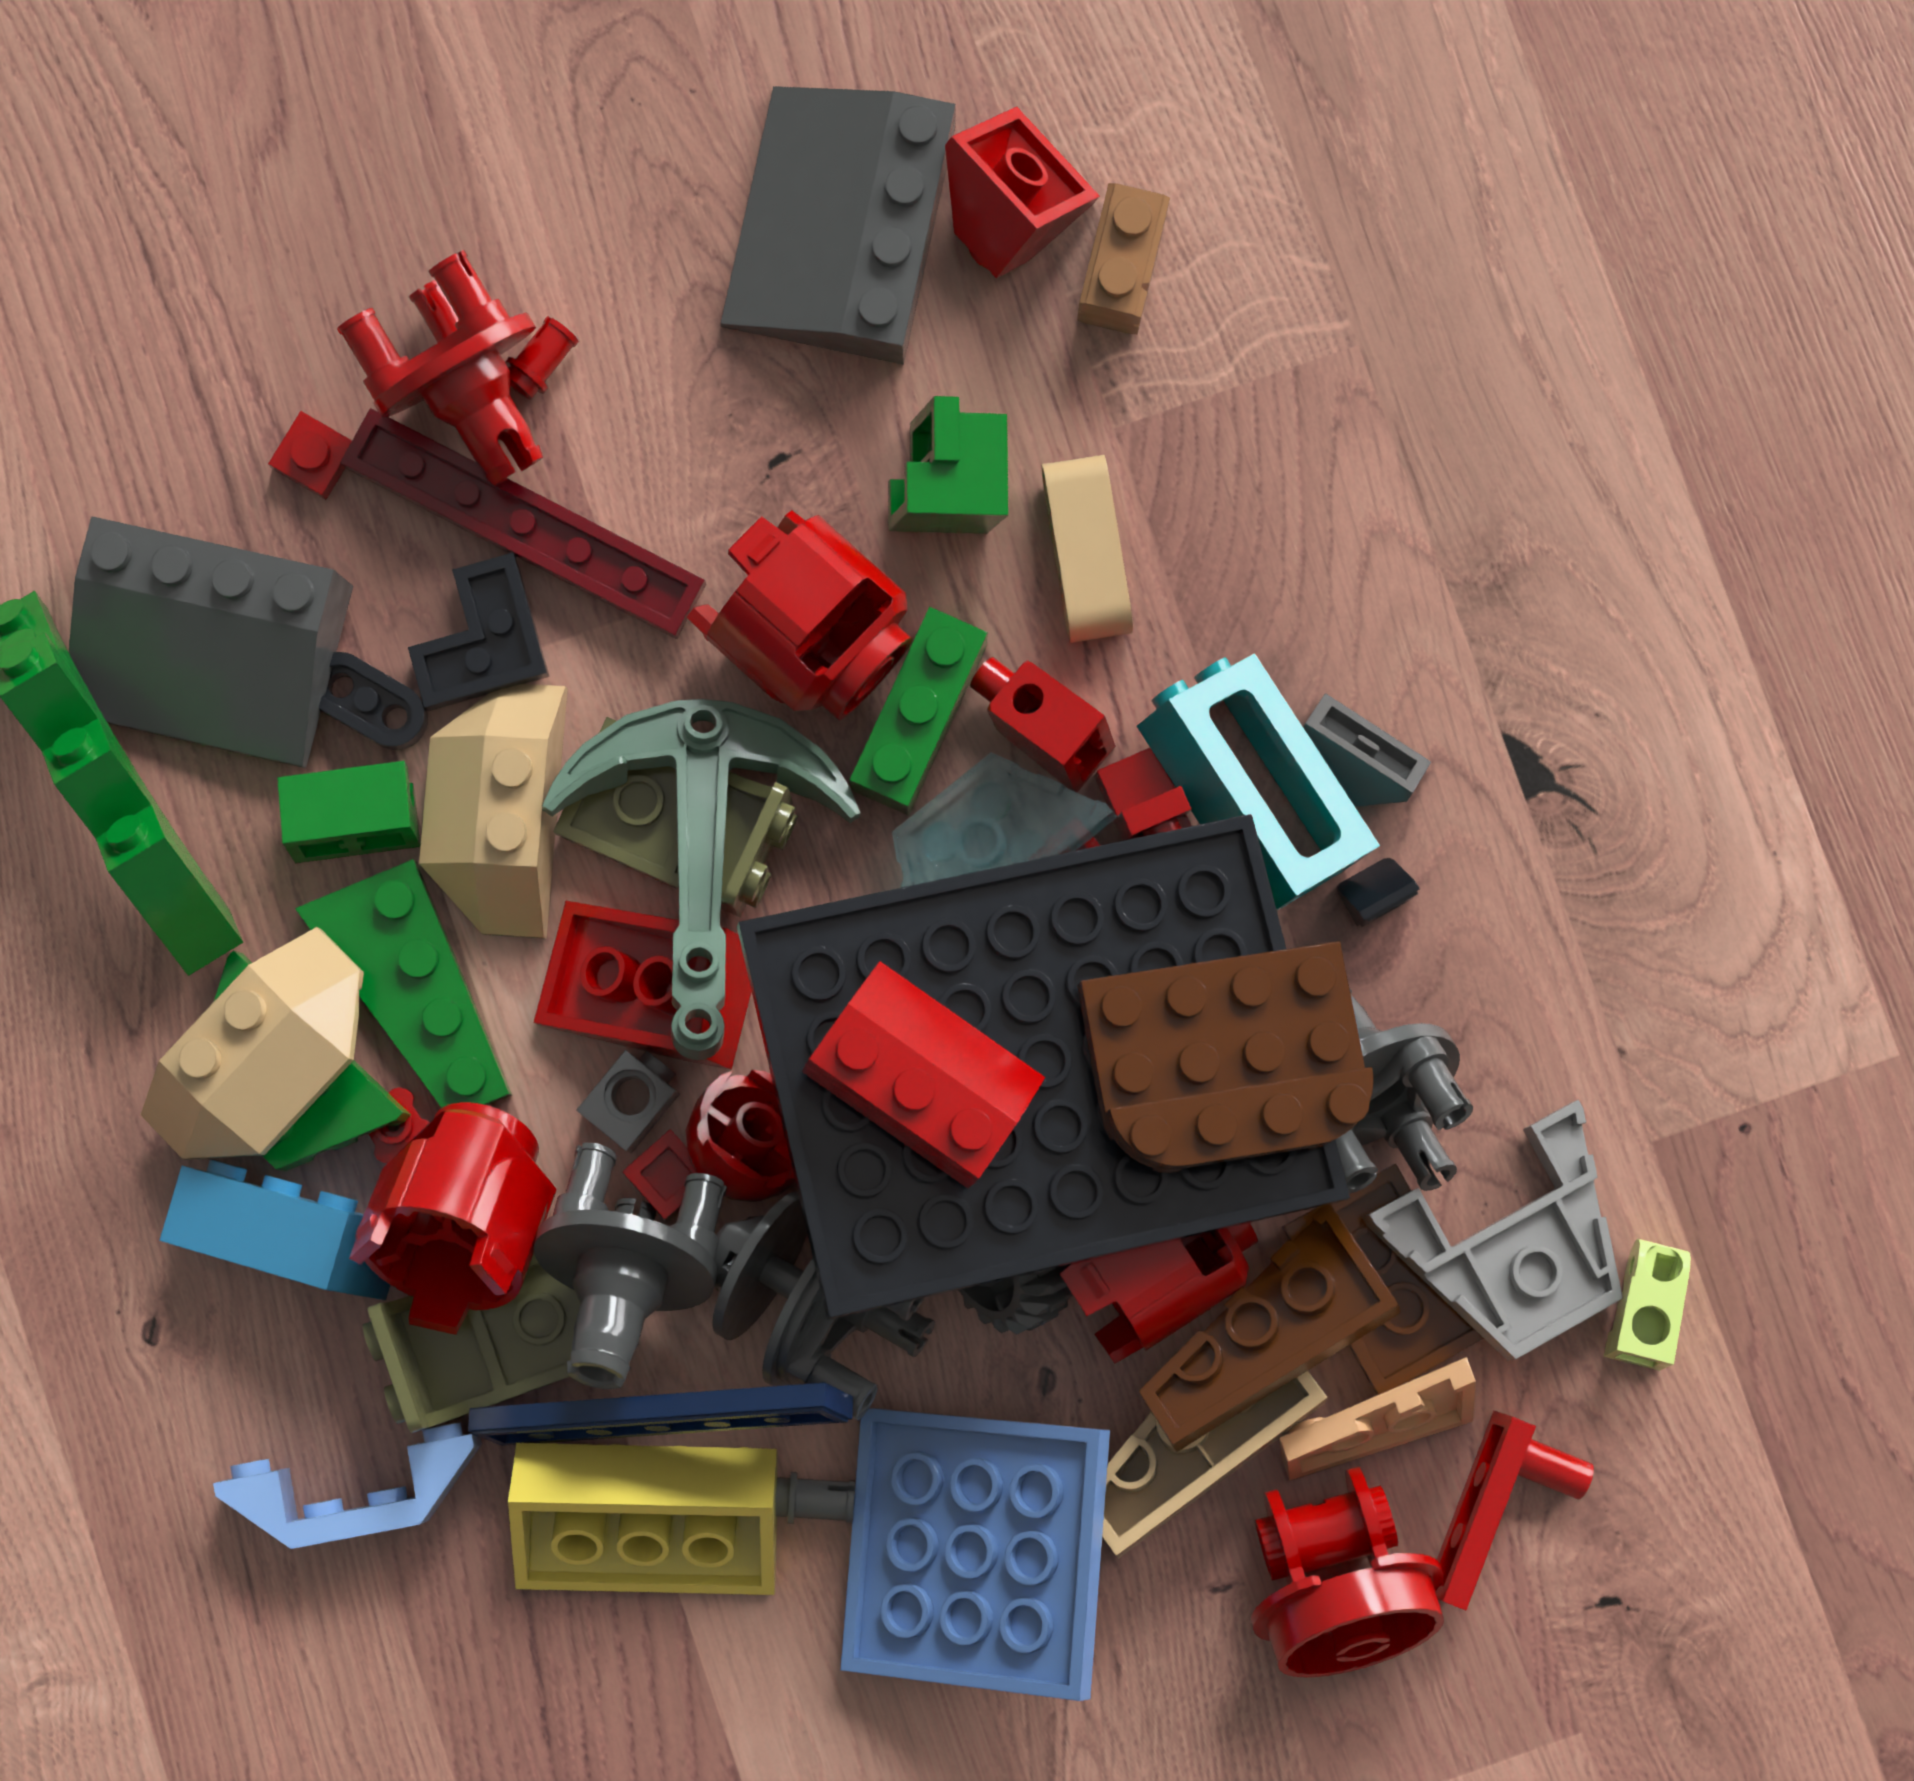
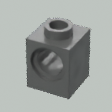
[576,1050,680,1153]

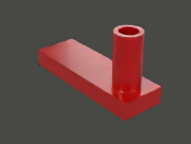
[1435,1410,1594,1611]

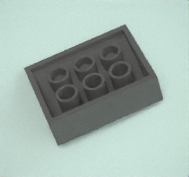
[720,86,956,365]
[69,516,353,768]

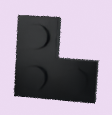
[408,552,550,711]

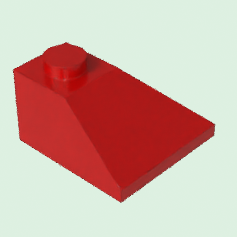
[945,106,1100,278]

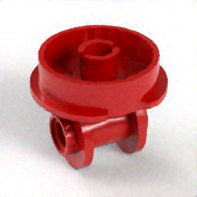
[1250,1466,1444,1678]

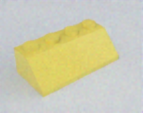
[508,1443,777,1595]

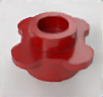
[368,1087,430,1163]

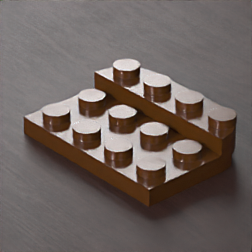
[1077,941,1373,1173]

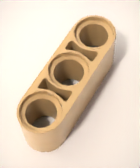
[1041,455,1133,643]

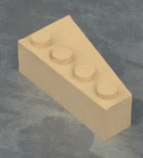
[1102,1371,1328,1559]

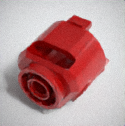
[686,510,912,720]
[349,1102,557,1335]
[1060,1223,1259,1364]

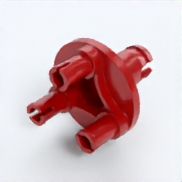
[337,250,543,486]

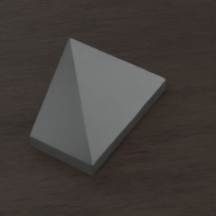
[1303,693,1431,807]

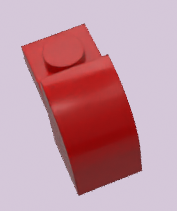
[1094,748,1192,841]

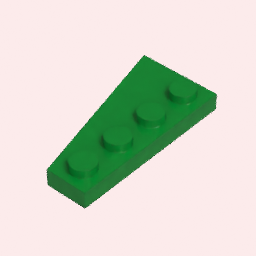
[295,859,512,1108]

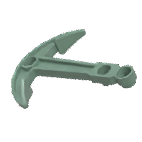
[542,699,860,1060]

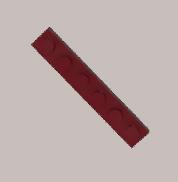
[340,408,706,639]

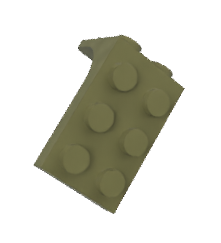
[553,717,798,917]
[362,1255,580,1433]

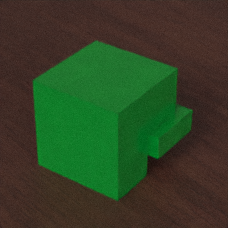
[888,396,1008,534]

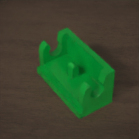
[277,761,421,864]

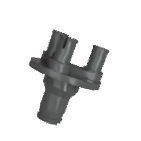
[1336,988,1473,1194]
[534,1142,727,1389]

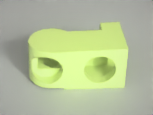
[1604,1239,1691,1371]

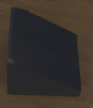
[1337,858,1420,927]

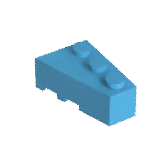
[159,1159,390,1301]

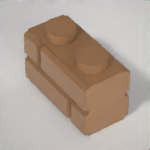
[1077,183,1170,335]

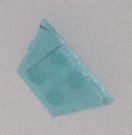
[892,752,1118,887]

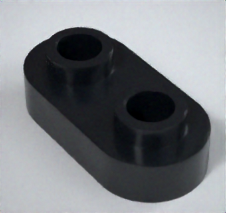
[319,652,428,750]

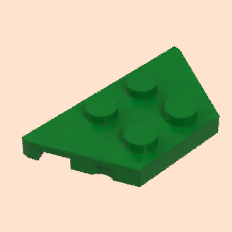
[214,950,411,1172]

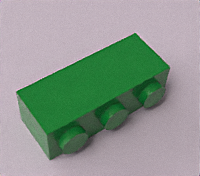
[850,606,988,816]

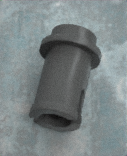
[775,1472,855,1524]

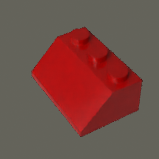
[802,961,1046,1189]

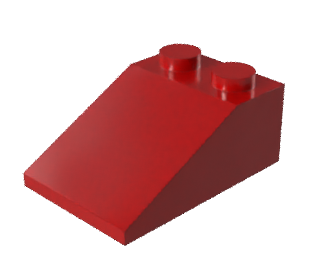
[533,900,752,1070]

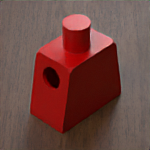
[970,657,1116,794]

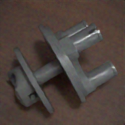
[712,1191,935,1420]

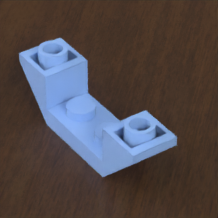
[213,1422,482,1549]

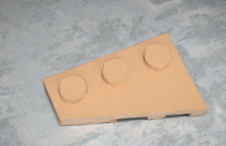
[1280,1357,1476,1480]

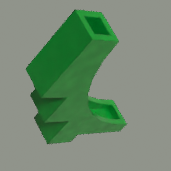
[0,590,244,976]

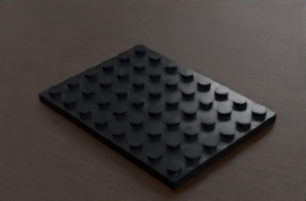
[737,814,1350,1320]

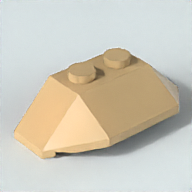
[419,684,568,939]
[141,927,364,1160]

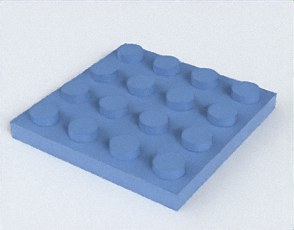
[840,1408,1110,1701]

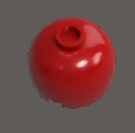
[685,1070,795,1202]

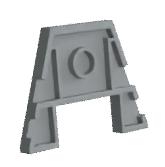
[1362,1099,1623,1361]

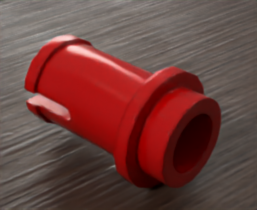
[505,316,579,400]

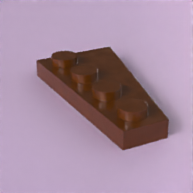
[1139,1204,1401,1452]

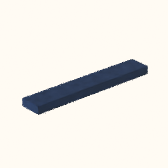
[468,1383,853,1446]

